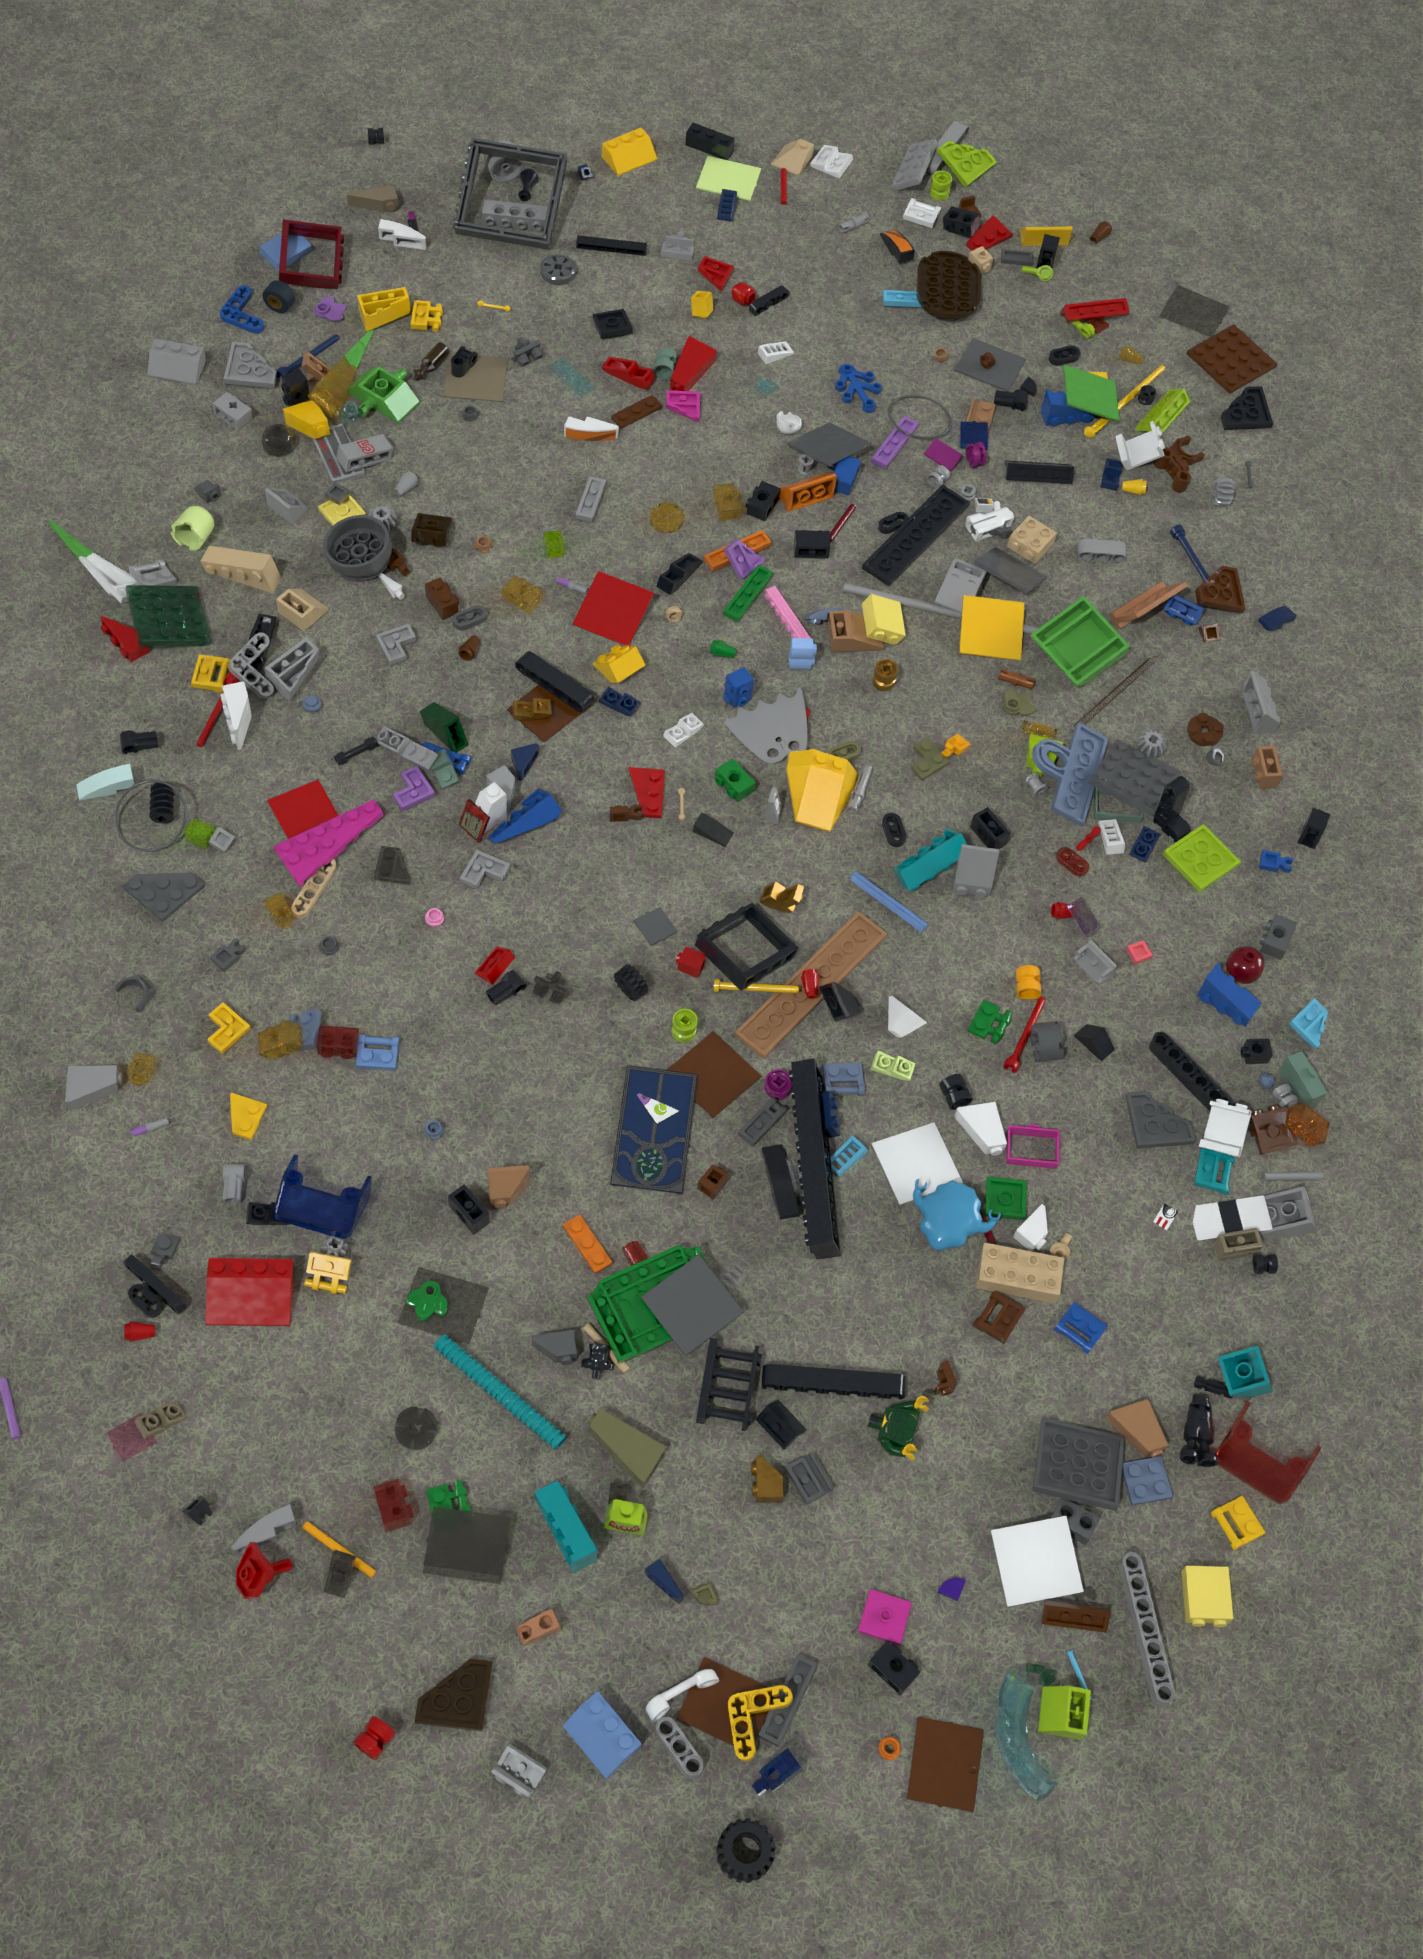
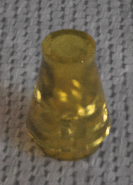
[1119,345,1144,365]

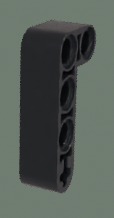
[1153,776,1191,842]

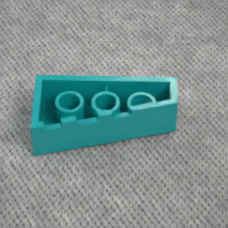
[893,828,967,891]
[534,1480,598,1573]

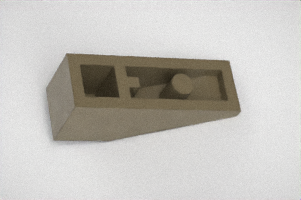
[347,185,399,212]

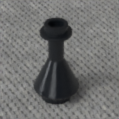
[518,169,538,201]

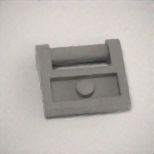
[129,559,177,592]

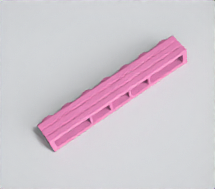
[764,586,810,638]

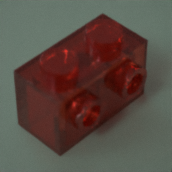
[316,1026,360,1059]
[373,1479,414,1533]

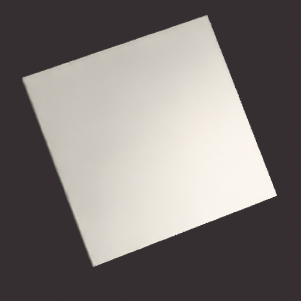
[872,1122,963,1205]
[991,1516,1084,1607]

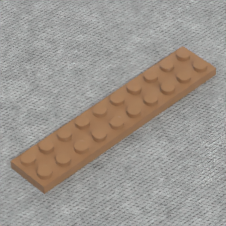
[734,911,887,1059]

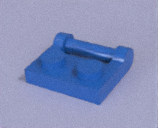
[1054,1302,1108,1354]

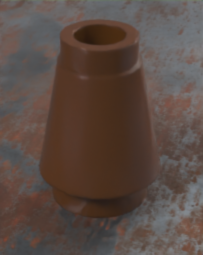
[1090,221,1112,244]
[458,635,480,661]

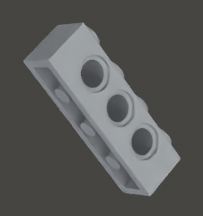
[482,200,548,231]

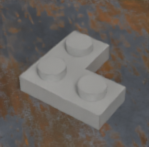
[376,623,416,665]
[460,850,511,889]

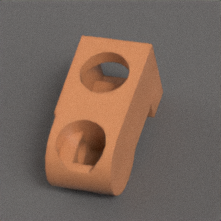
[516,1608,562,1646]

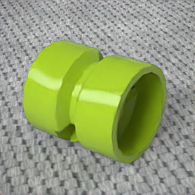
[930,171,952,201]
[671,1009,698,1043]

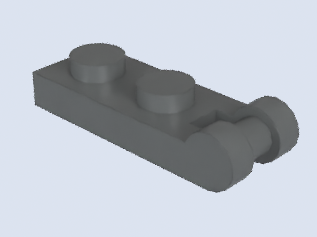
[738,1097,788,1147]

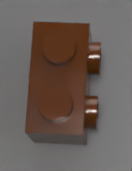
[425,577,459,620]

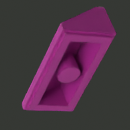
[924,438,962,471]

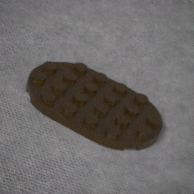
[916,251,981,320]

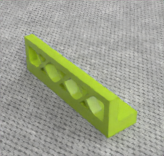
[1135,388,1190,433]

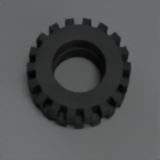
[716,1818,776,1883]

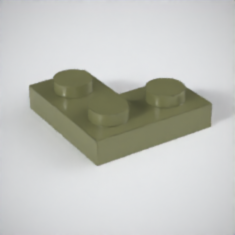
[910,737,950,781]

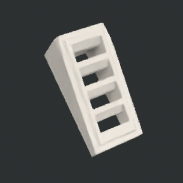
[758,341,794,364]
[1098,819,1125,855]

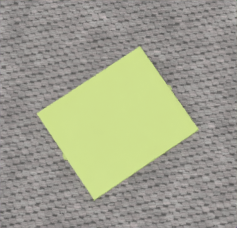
[696,156,761,201]

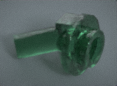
[1026,1663,1057,1686]

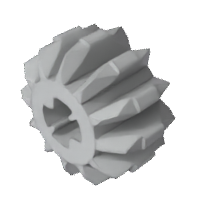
[1212,477,1235,507]
[368,504,397,532]
[1136,729,1167,758]

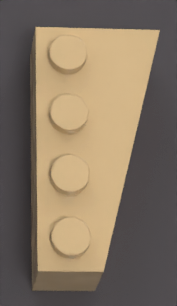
[200,546,281,593]

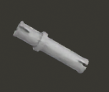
[846,765,873,814]

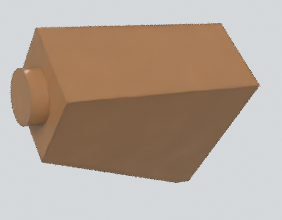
[1106,1399,1168,1458]

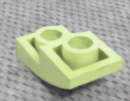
[870,1051,916,1081]

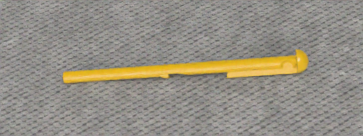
[1084,365,1165,438]

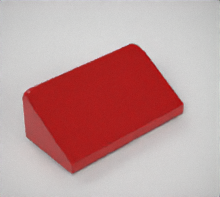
[474,946,515,985]

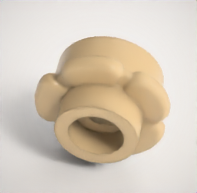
[666,606,683,622]

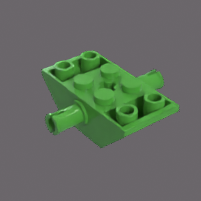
[346,366,419,424]

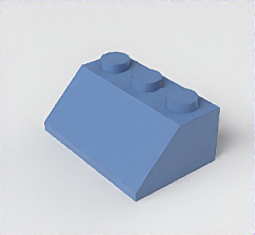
[563,1691,641,1779]

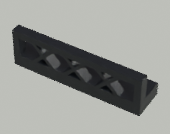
[1005,460,1074,484]

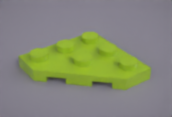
[936,140,997,188]

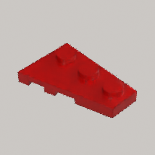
[966,215,1013,251]
[628,767,665,819]

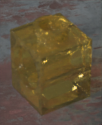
[127,1052,157,1086]

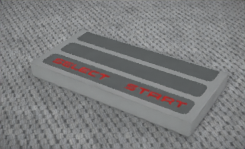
[311,423,365,484]

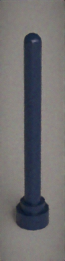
[276,334,339,378]
[1170,524,1209,582]

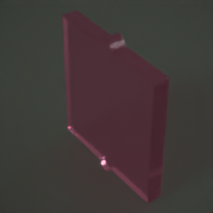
[107,1413,157,1462]

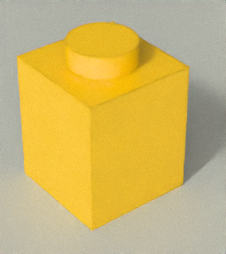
[691,291,714,318]

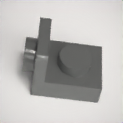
[194,480,221,503]

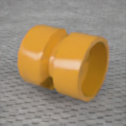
[1015,965,1042,1000]

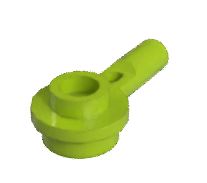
[1022,265,1053,282]
[1069,321,1095,339]

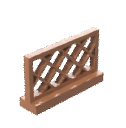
[1109,581,1188,629]

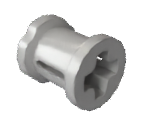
[798,454,814,475]
[1025,773,1048,797]

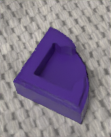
[937,1578,966,1601]

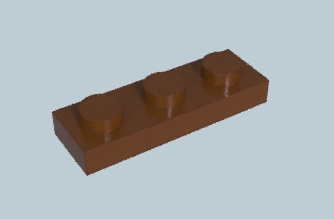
[611,395,662,429]
[1041,1600,1110,1633]

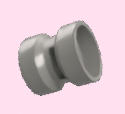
[927,465,950,489]
[1272,1083,1299,1108]

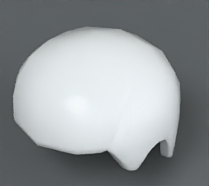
[777,411,802,434]

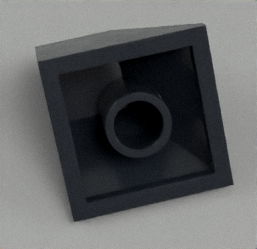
[819,982,860,1022]

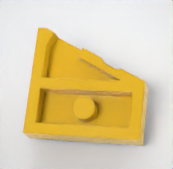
[230,1092,267,1141]

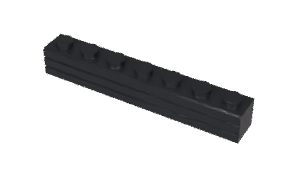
[576,235,647,256]

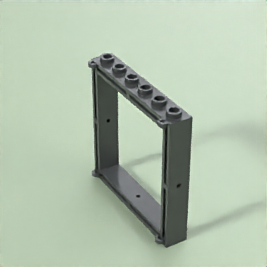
[453,138,568,250]

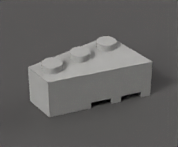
[265,637,319,702]

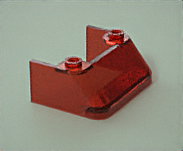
[1214,1401,1321,1504]

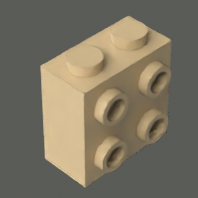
[1007,516,1057,564]

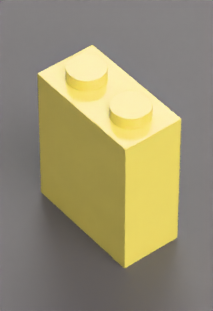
[862,593,906,645]
[1181,1566,1233,1627]

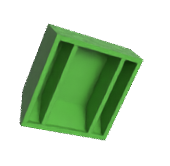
[1030,596,1130,687]

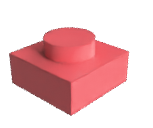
[1126,940,1153,965]

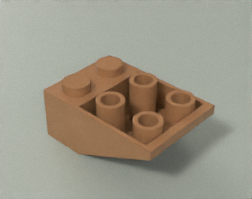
[827,610,884,652]

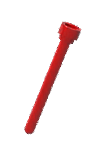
[197,673,240,747]
[1003,997,1046,1073]

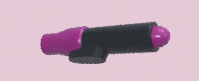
[407,211,418,231]

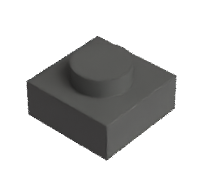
[325,482,349,505]

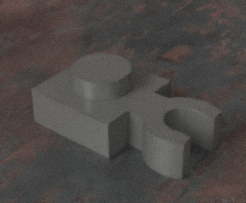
[210,938,246,972]

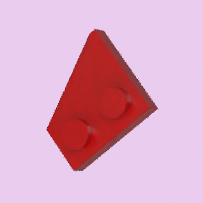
[698,256,734,291]

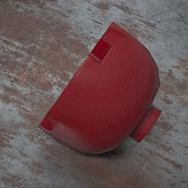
[1225,946,1264,984]

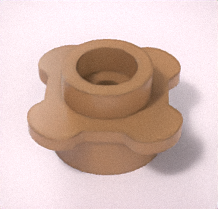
[473,536,494,554]

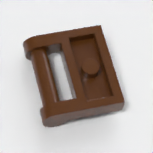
[973,1291,1025,1344]

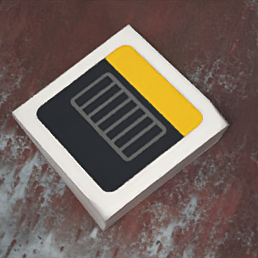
[975,498,994,513]

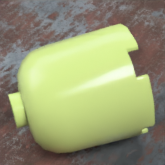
[171,506,214,551]

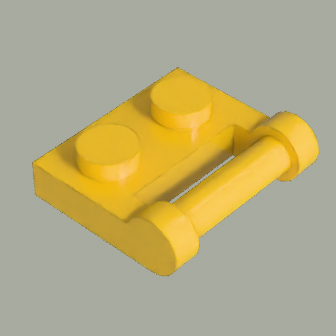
[191,654,230,693]
[1210,1496,1266,1551]

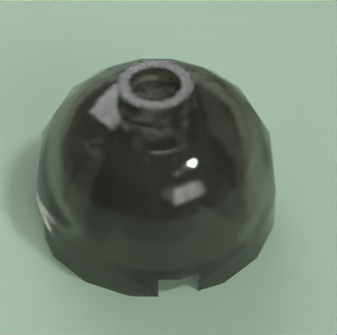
[261,424,296,457]

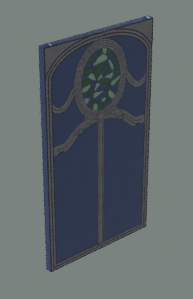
[610,1065,697,1195]

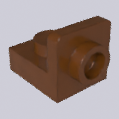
[959,195,982,218]
[934,1360,957,1396]

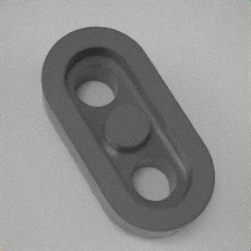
[453,606,486,630]

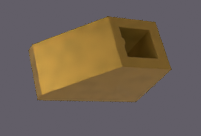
[751,1455,783,1503]

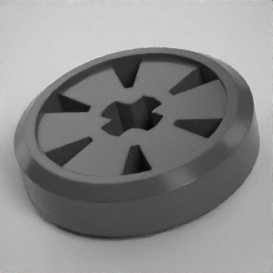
[540,254,576,285]

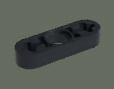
[749,285,789,316]

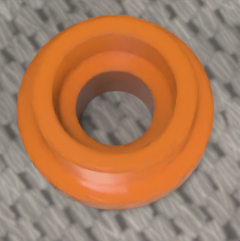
[878,1737,901,1760]

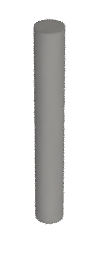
[1263,1172,1323,1180]

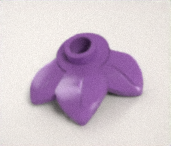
[314,296,347,321]

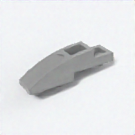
[375,726,438,770]

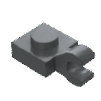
[151,1233,179,1271]

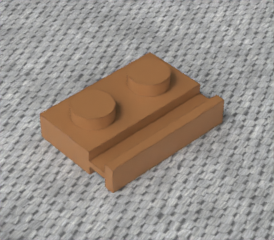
[965,399,996,431]

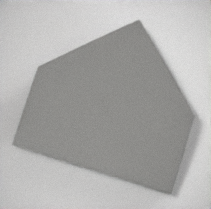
[661,231,694,261]

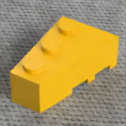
[357,287,410,332]

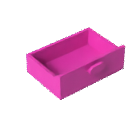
[1006,1124,1060,1169]

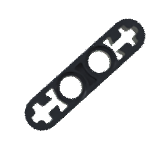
[123,1254,187,1315]

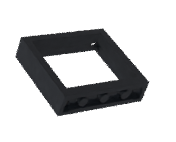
[695,902,799,991]

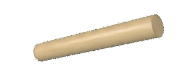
[583,1323,630,1374]

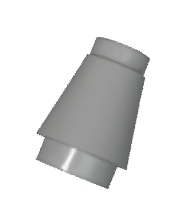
[394,471,418,497]

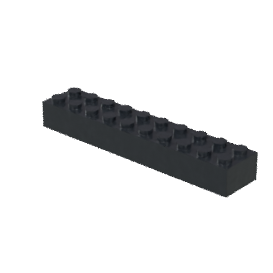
[789,1058,841,1259]

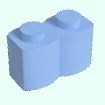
[789,638,817,670]

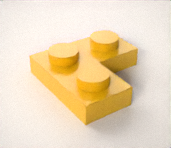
[207,1002,251,1054]

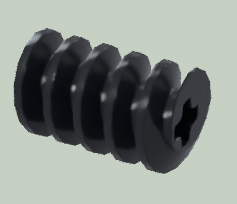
[149,781,174,824]

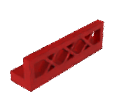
[1060,298,1129,323]

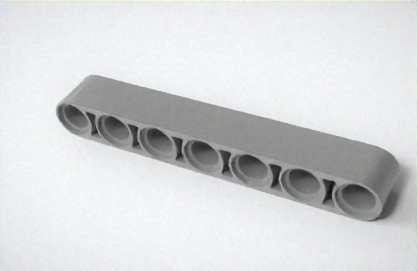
[1119,1552,1175,1707]

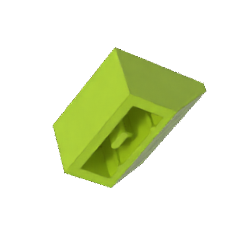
[1037,1686,1091,1741]

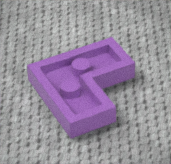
[393,766,435,811]

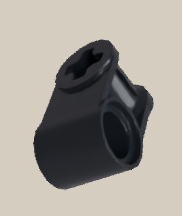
[451,346,478,377]

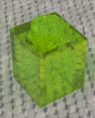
[184,818,215,850]

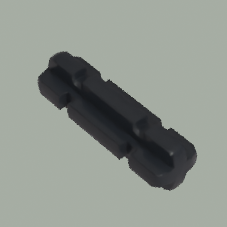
[1194,1376,1233,1398]

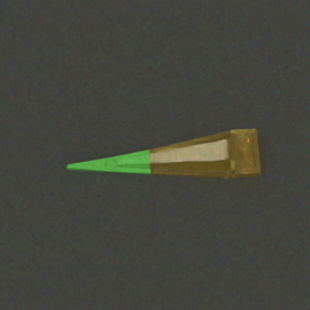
[308,328,375,419]

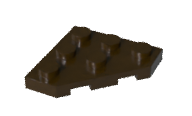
[415,1659,492,1732]

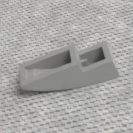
[232,1504,297,1556]

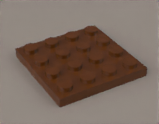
[1186,324,1277,394]

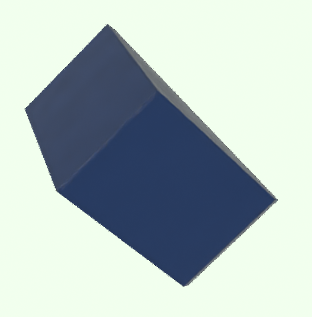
[511,743,539,781]

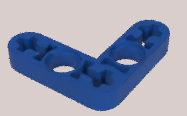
[220,285,264,334]

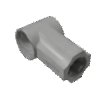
[222,1164,246,1204]

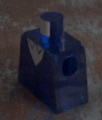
[752,1748,803,1796]

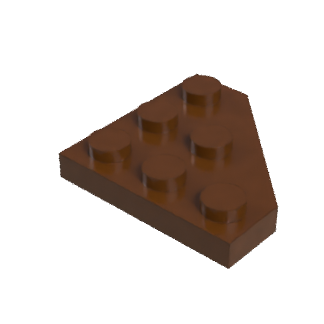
[1195,566,1246,613]

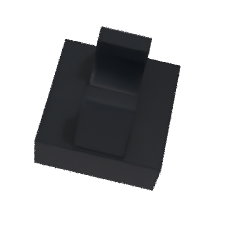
[182,1496,212,1525]

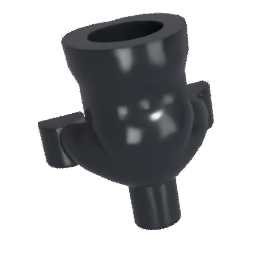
[581,1343,614,1380]

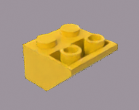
[592,645,645,683]

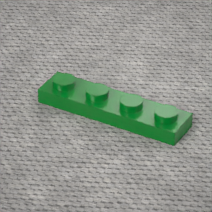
[723,565,773,622]

